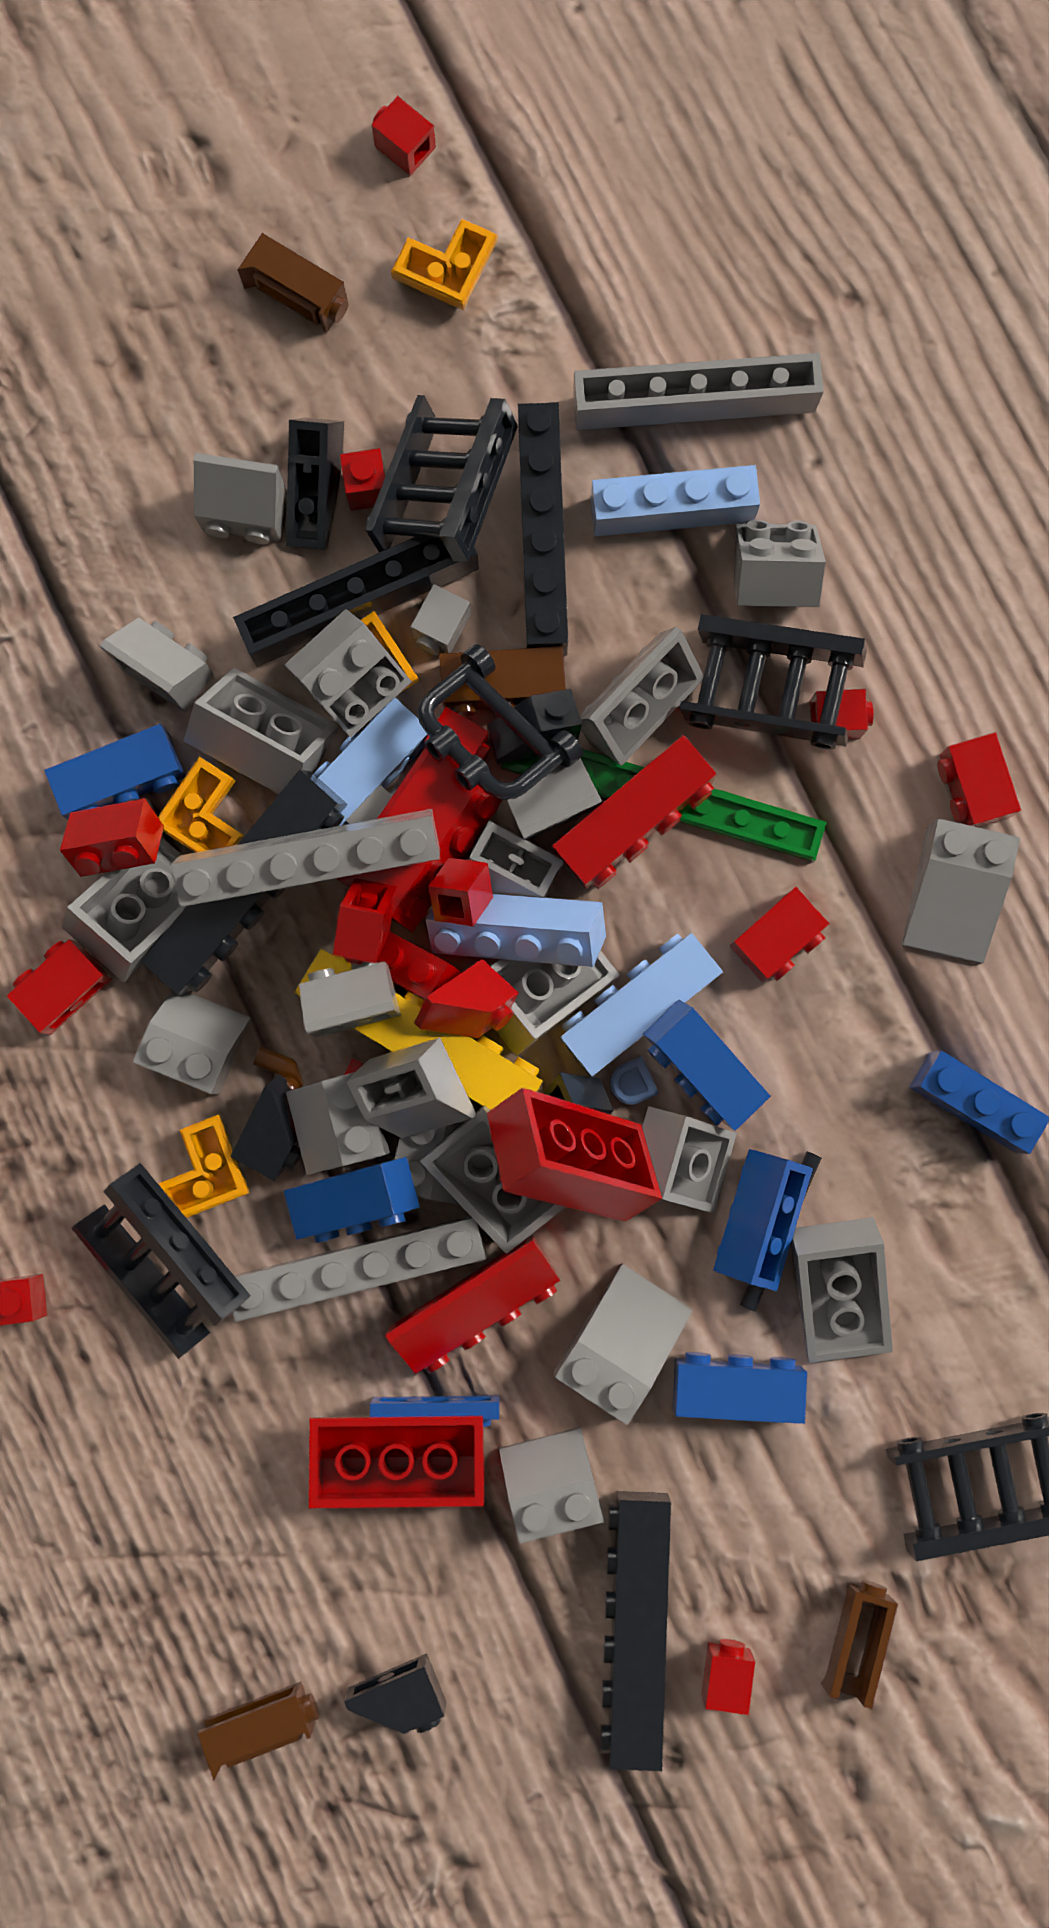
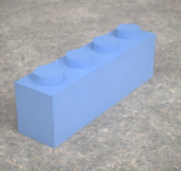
[590,465,760,537]
[314,698,428,826]
[426,894,606,967]
[560,933,723,1077]

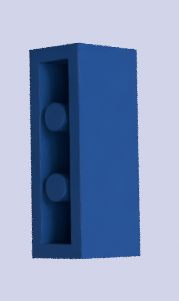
[44,724,186,819]
[643,1000,771,1131]
[909,1050,1049,1154]
[713,1149,813,1291]
[284,1157,420,1243]
[672,1352,807,1424]

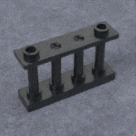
[365,395,518,562]
[680,614,867,750]
[71,1163,251,1359]
[886,1413,1049,1562]

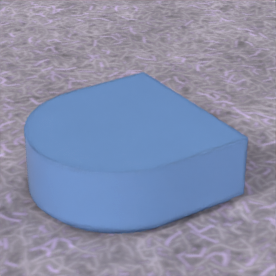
[610,1056,659,1105]

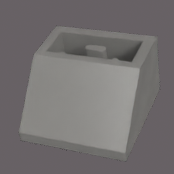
[734,520,826,607]
[285,609,412,738]
[468,821,564,898]
[346,1038,476,1138]

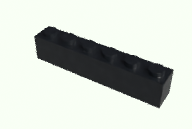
[518,402,568,656]
[233,537,479,667]
[141,770,348,995]
[600,1491,671,1771]

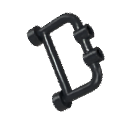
[417,644,583,800]

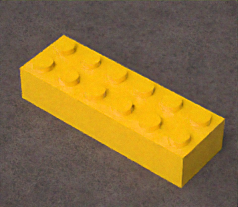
[294,949,543,1110]

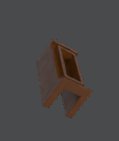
[237,233,348,333]
[821,1580,898,1709]
[197,1681,319,1781]

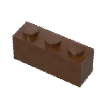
[439,646,566,717]

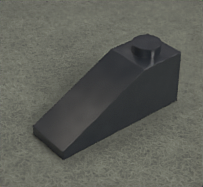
[286,418,344,550]

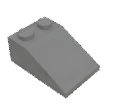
[901,818,1020,964]
[62,837,186,982]
[491,951,620,1056]
[420,1106,565,1254]
[791,1217,893,1363]
[554,1264,693,1425]

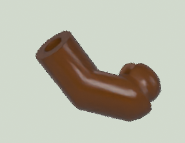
[253,1046,304,1091]

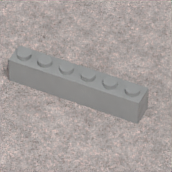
[573,353,824,430]
[171,809,440,907]
[233,1216,487,1322]

